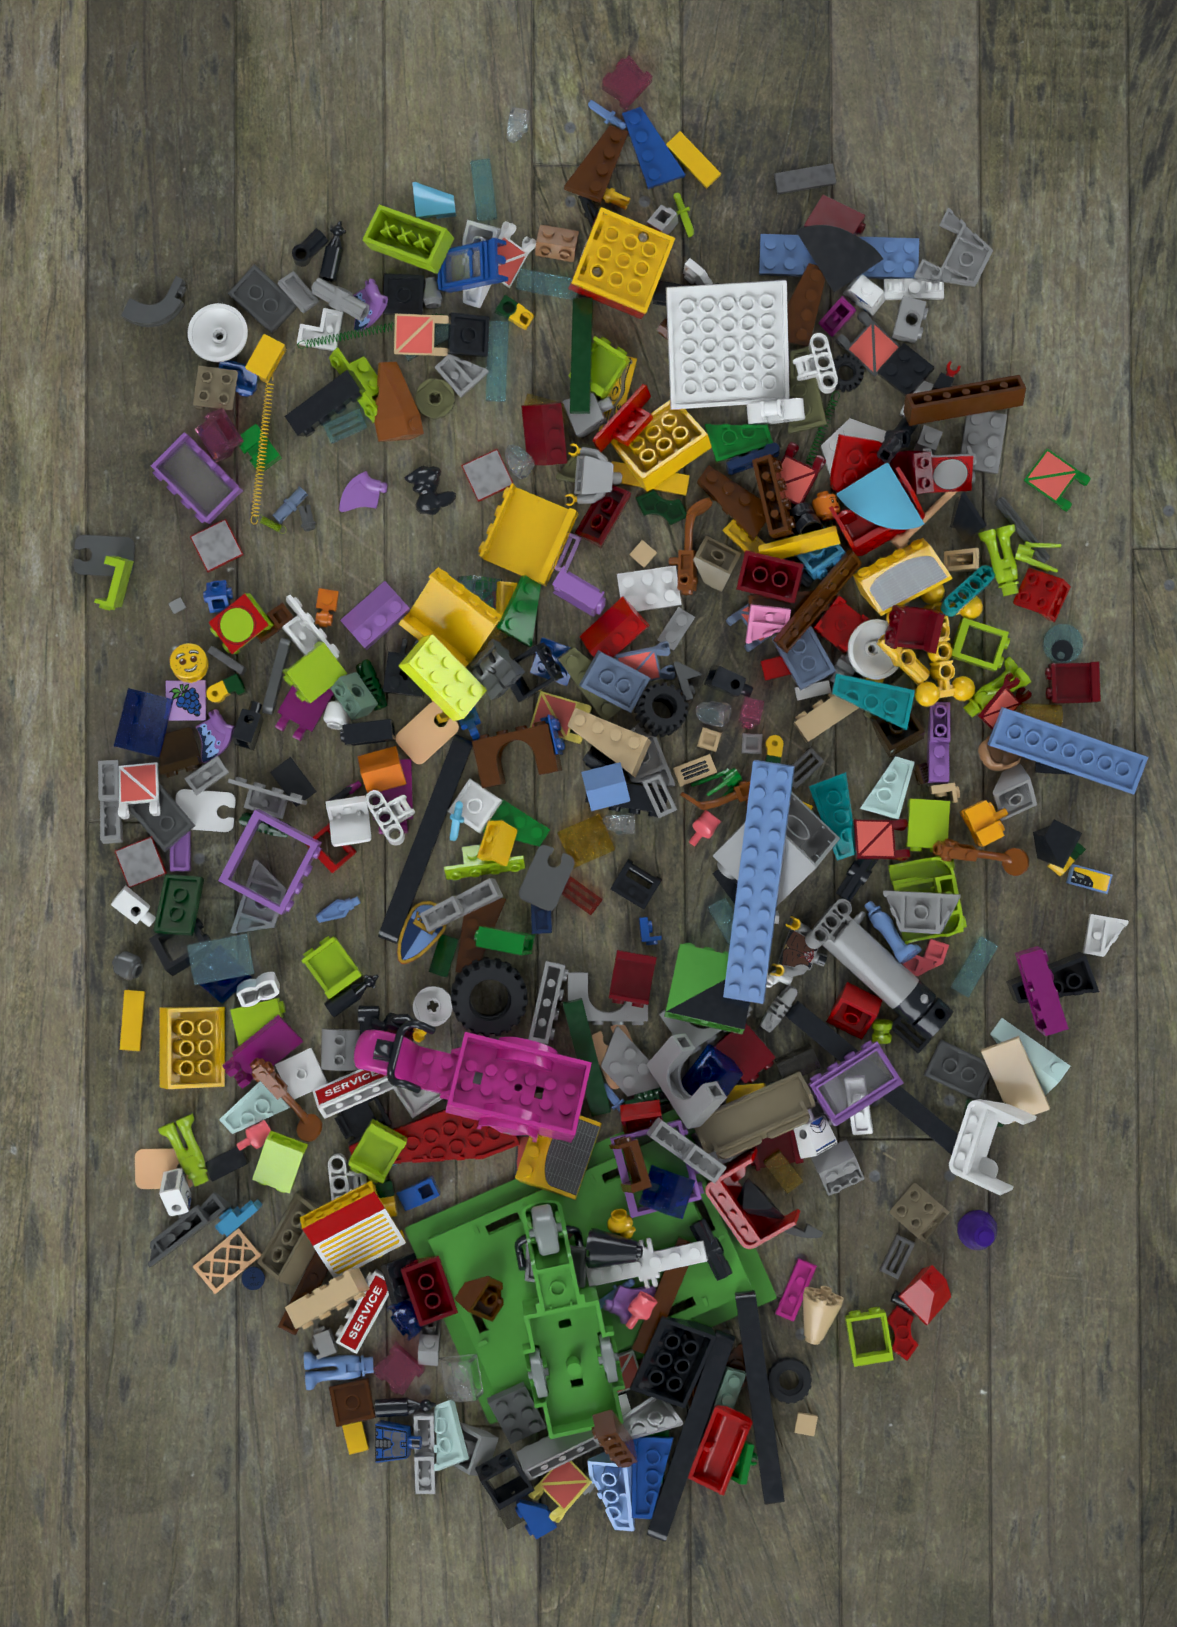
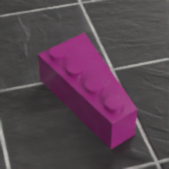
[1015,946,1069,1036]

